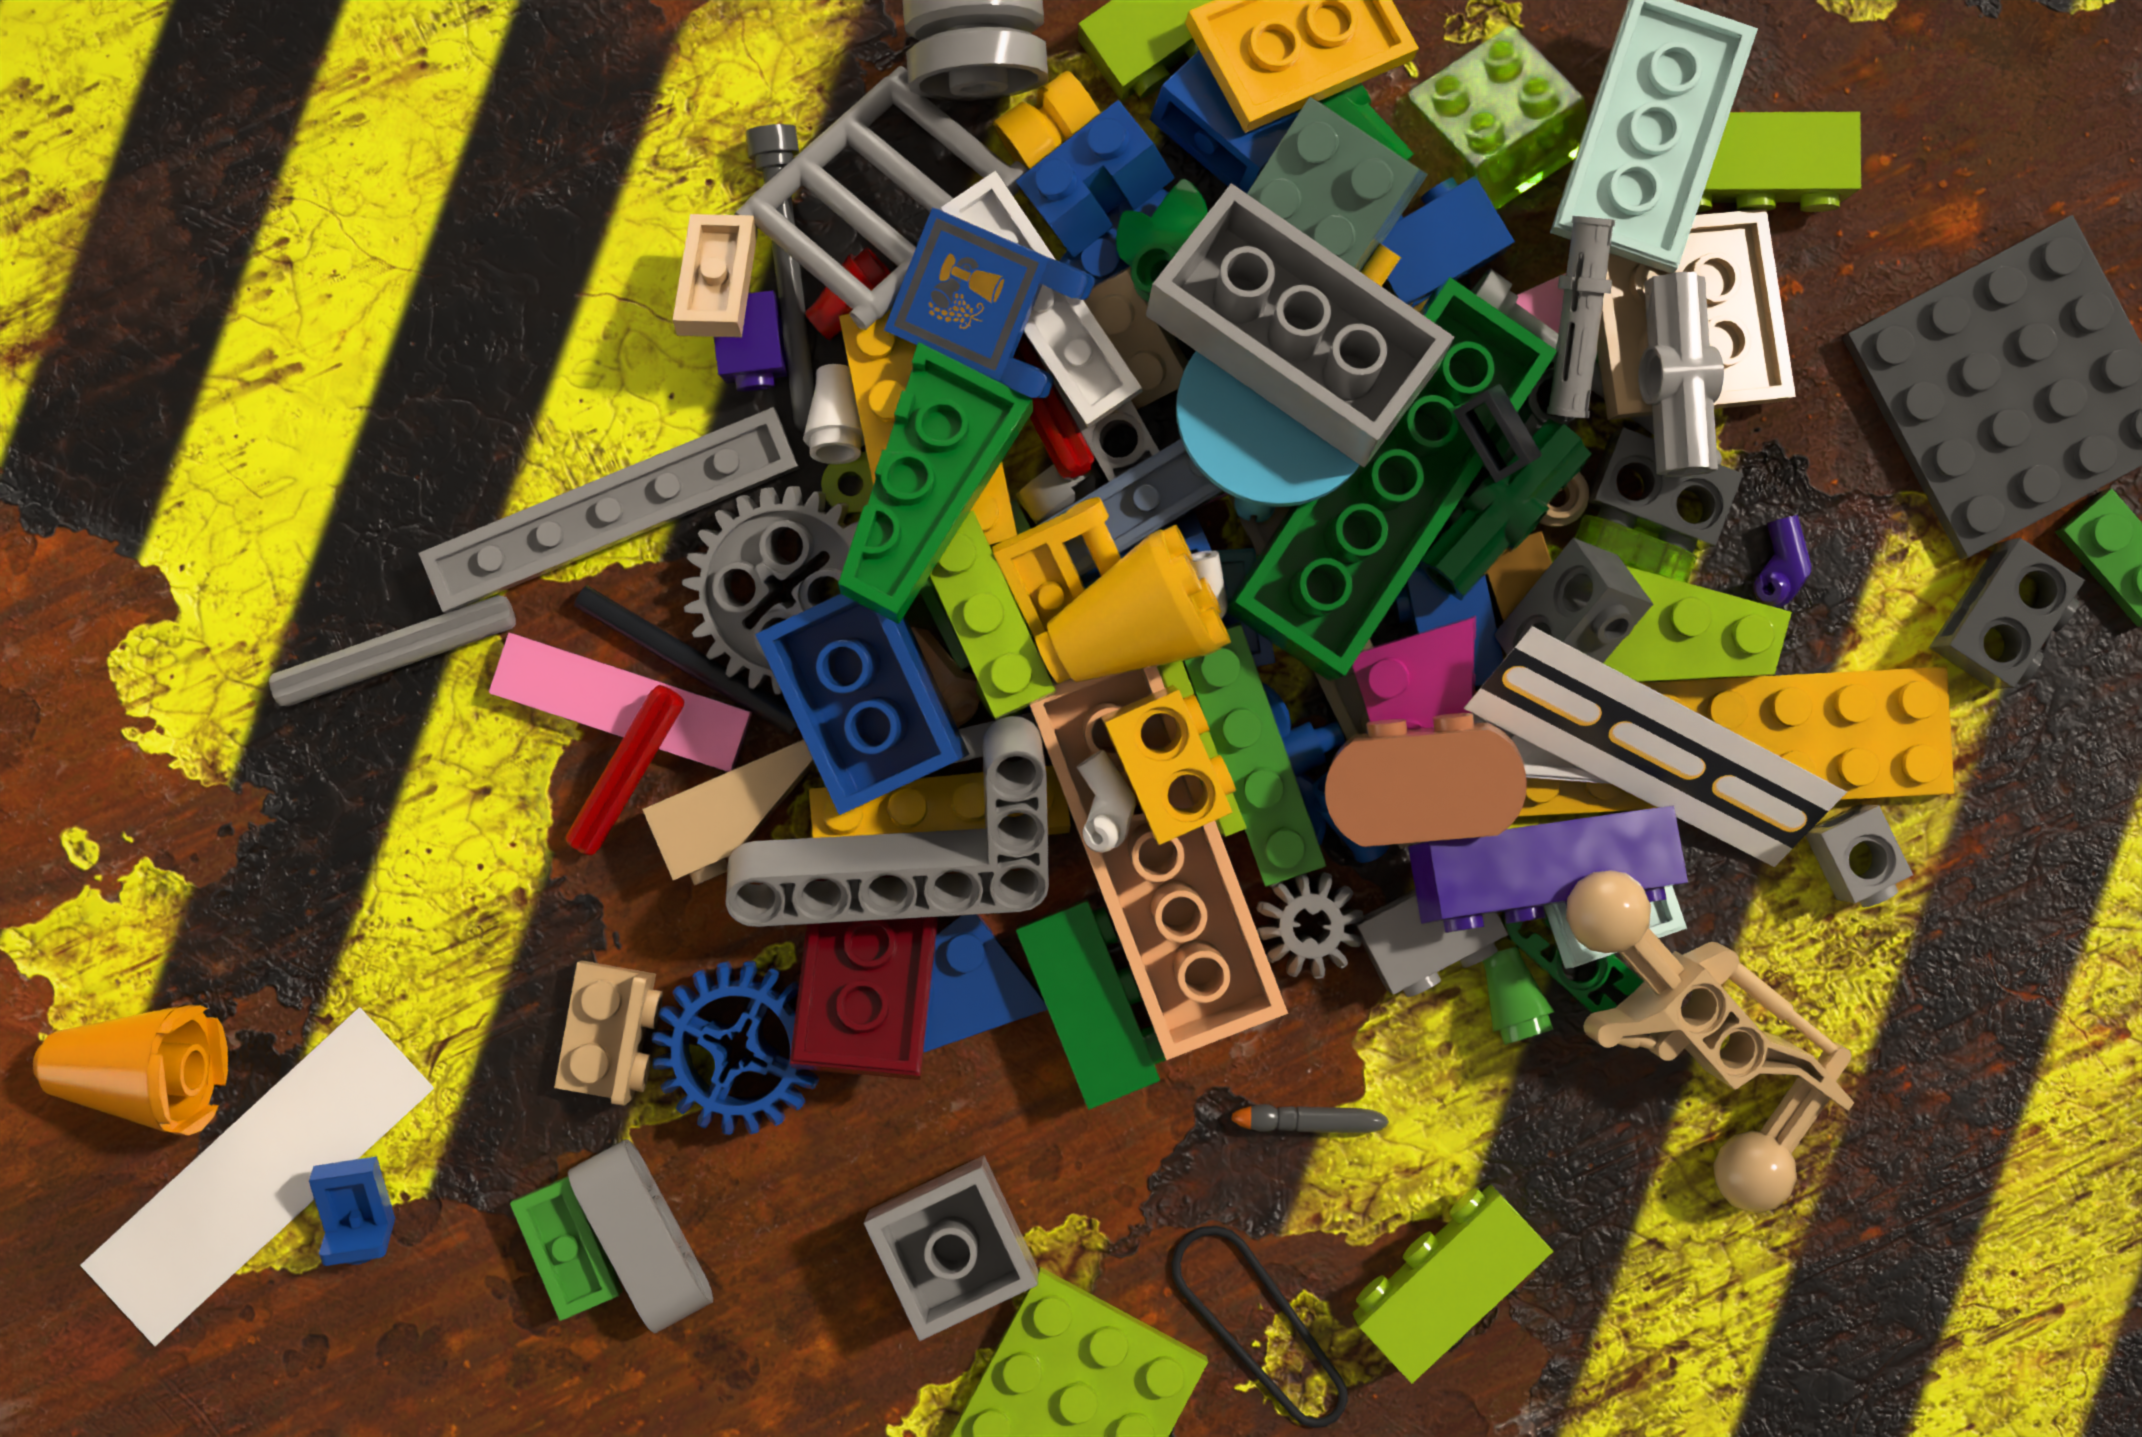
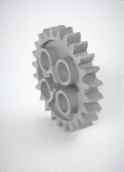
[682,486,859,694]

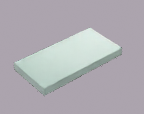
[1550,0,1758,273]

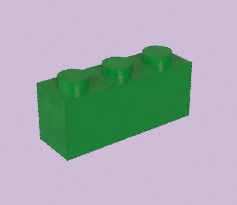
[1016,898,1166,1110]

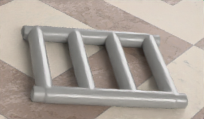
[734,66,1029,330]

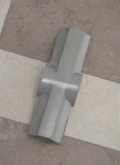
[1638,272,1724,477]

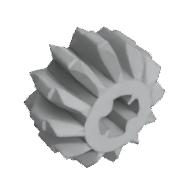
[1256,872,1364,979]

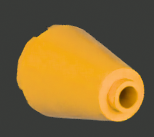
[33,1005,228,1136]

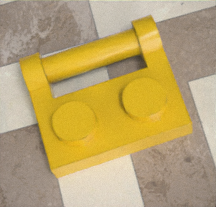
[992,497,1122,638]

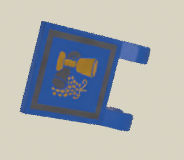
[884,207,1095,398]

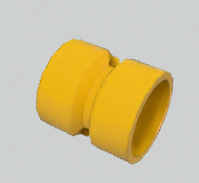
[992,70,1101,170]

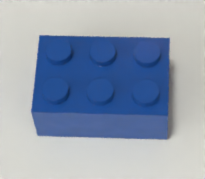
[755,594,969,815]

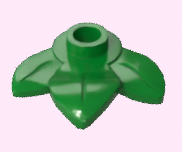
[1116,179,1208,303]

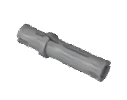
[1546,216,1616,418]

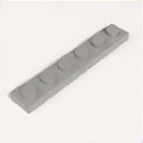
[419,407,800,613]

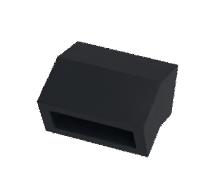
[1453,384,1542,483]

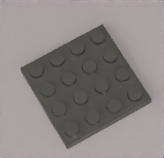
[1841,215,2142,559]

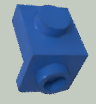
[309,1156,395,1266]

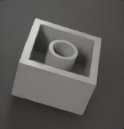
[864,1155,1039,1342]

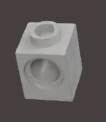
[1805,804,1913,908]

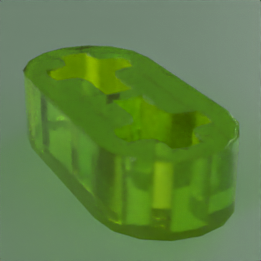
[1575,515,1697,583]

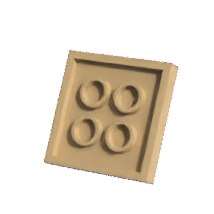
[1597,209,1796,420]

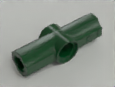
[1419,419,1592,601]

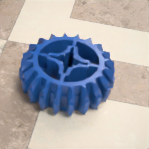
[652,961,819,1135]

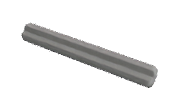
[269,595,516,706]

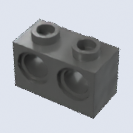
[1587,427,1743,556]
[1494,538,1653,663]
[1929,538,2085,689]

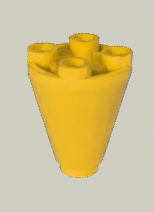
[1035,525,1231,684]

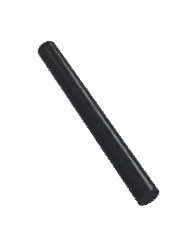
[574,585,798,736]

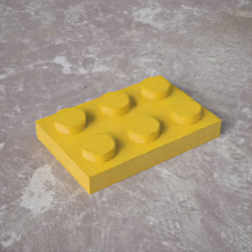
[1185,0,1419,133]

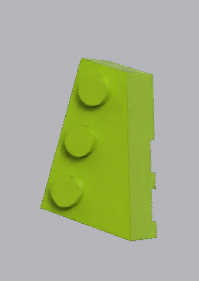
[1603,566,1792,682]

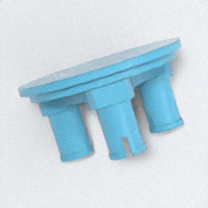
[1176,351,1359,522]

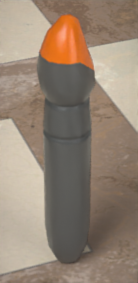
[1231,1104,1389,1134]

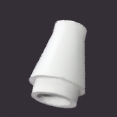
[803,364,865,464]

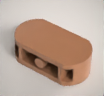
[1325,713,1527,847]

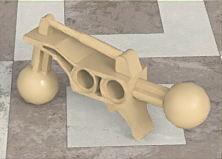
[1566,871,1854,1213]

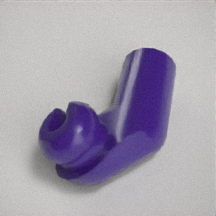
[1753,515,1811,608]

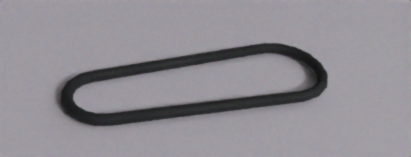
[1171,1226,1348,1428]

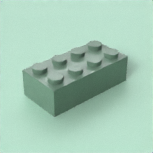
[1247,97,1428,272]

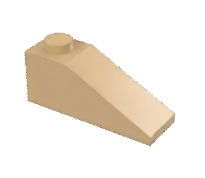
[642,740,815,886]

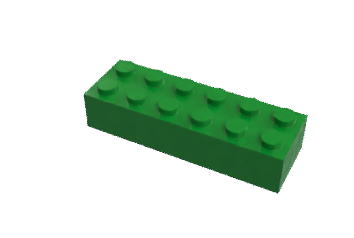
[1226,277,1557,681]

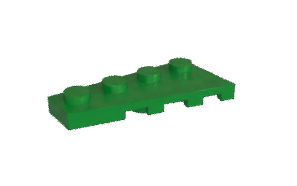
[838,342,1033,624]

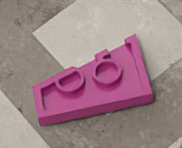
[1352,615,1476,729]

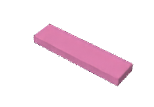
[489,632,752,772]

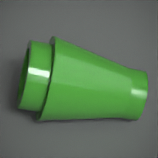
[1482,946,1554,1045]

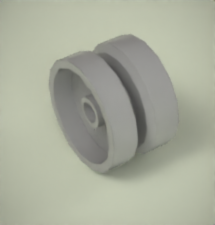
[902,0,1048,101]

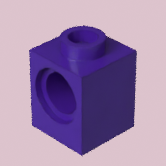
[714,290,788,392]

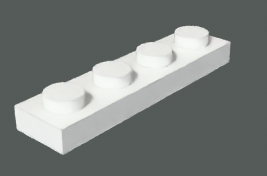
[941,170,1143,428]

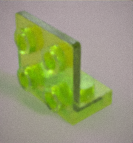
[1409,27,1588,210]

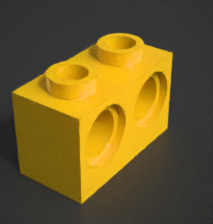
[1101,685,1236,845]

